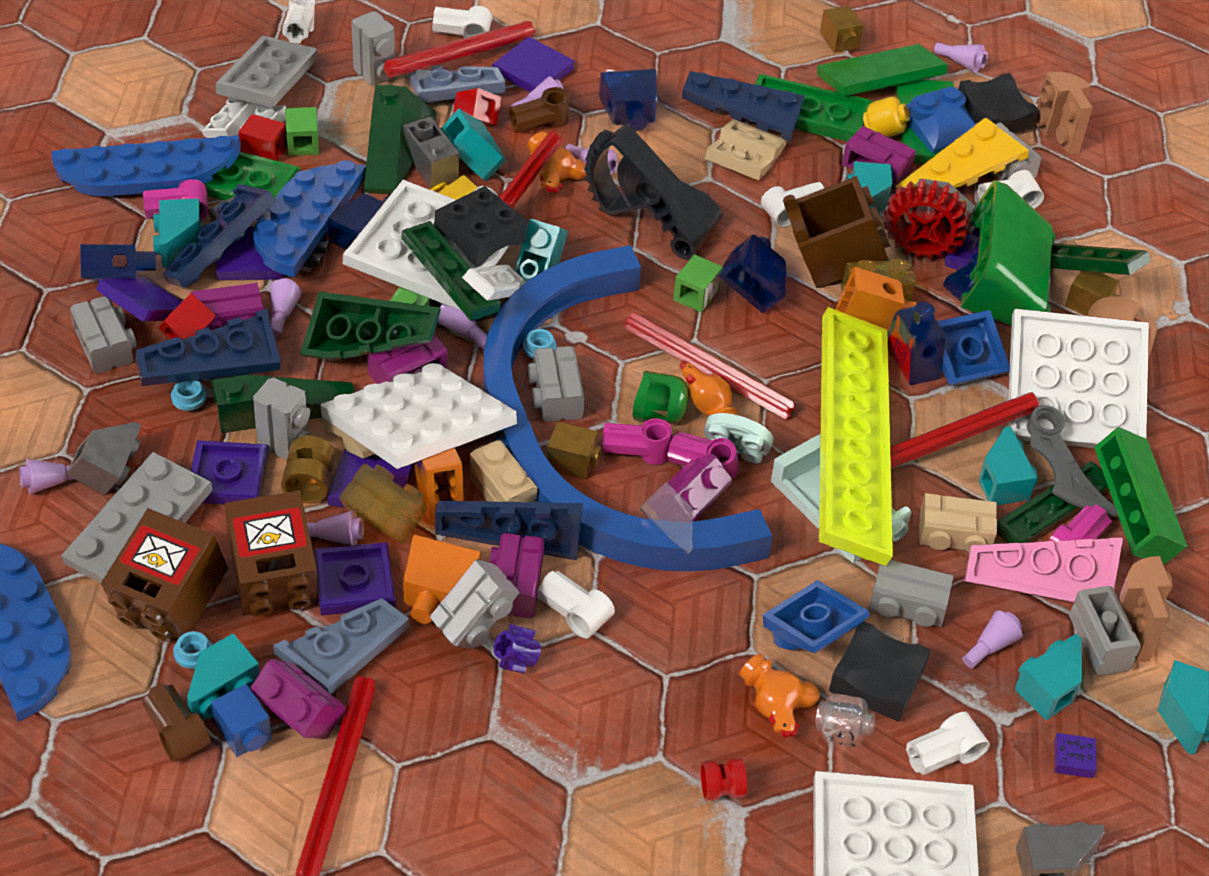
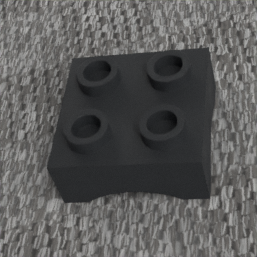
[958,73,1039,132]
[434,186,528,266]
[828,621,931,722]

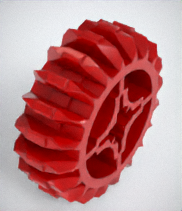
[884,179,970,261]

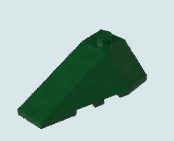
[364,85,436,195]
[300,291,441,361]
[210,374,355,434]

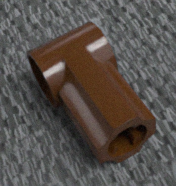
[508,87,569,132]
[142,683,211,762]

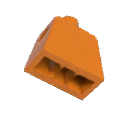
[835,267,917,335]
[415,448,464,523]
[403,535,481,624]

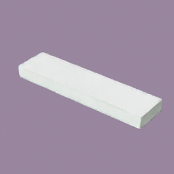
[462,264,526,301]

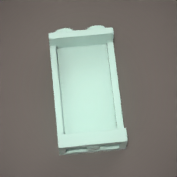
[771,434,912,563]

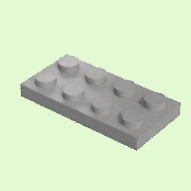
[216,36,318,108]
[61,452,213,583]

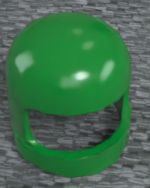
[632,371,689,424]

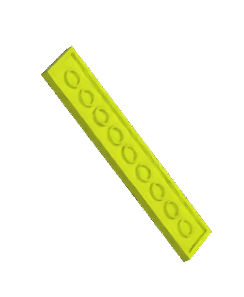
[819,307,893,566]

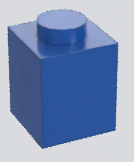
[211,684,272,757]

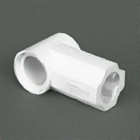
[282,0,315,44]
[433,6,493,38]
[977,170,1044,208]
[761,182,824,228]
[537,571,615,639]
[906,712,990,775]

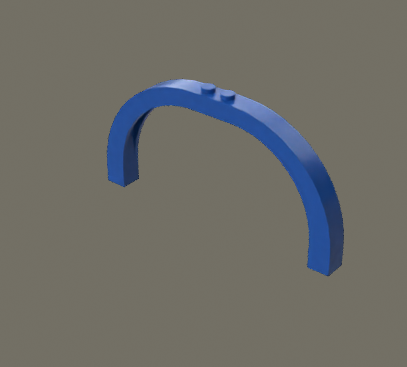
[483,245,773,572]

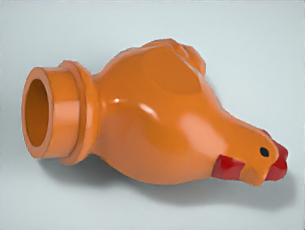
[527,132,587,193]
[679,360,738,416]
[739,653,820,738]

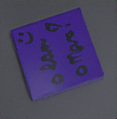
[1054,733,1096,778]

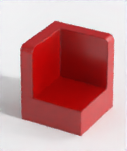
[452,88,501,127]
[238,114,287,161]
[158,293,215,340]

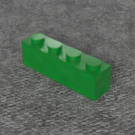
[1094,427,1188,565]

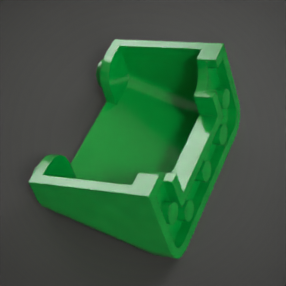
[961,180,1056,325]

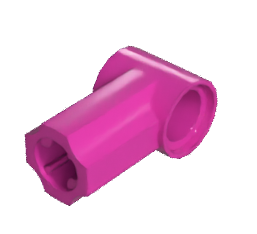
[143,179,208,220]
[602,418,672,465]
[667,431,740,479]
[1049,504,1112,541]

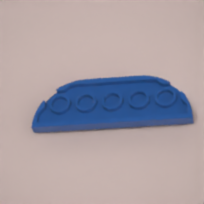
[51,135,241,196]
[253,160,366,278]
[0,543,71,722]

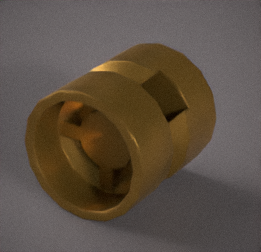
[281,435,335,504]

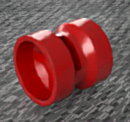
[700,758,747,802]

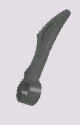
[1026,405,1118,517]

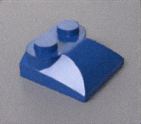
[906,87,977,154]
[926,310,1010,386]
[762,580,869,654]

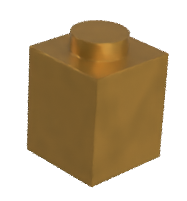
[820,5,864,53]
[1065,271,1120,316]
[547,421,602,479]

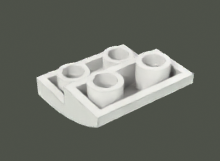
[202,99,286,138]

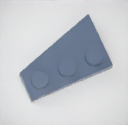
[406,65,505,104]
[273,598,409,694]

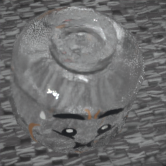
[816,693,875,747]

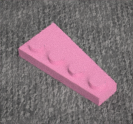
[964,537,1123,603]

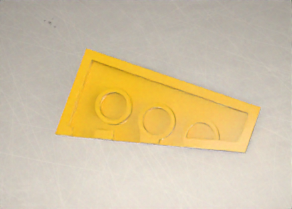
[896,117,1029,191]

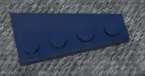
[682,71,805,142]
[163,184,276,288]
[136,308,281,386]
[435,501,583,561]

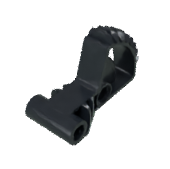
[584,124,723,260]

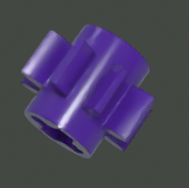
[494,624,541,674]

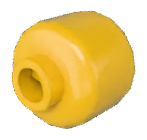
[863,97,910,138]

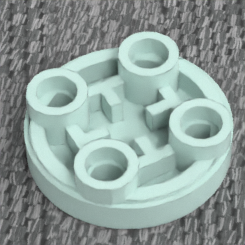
[704,413,774,464]

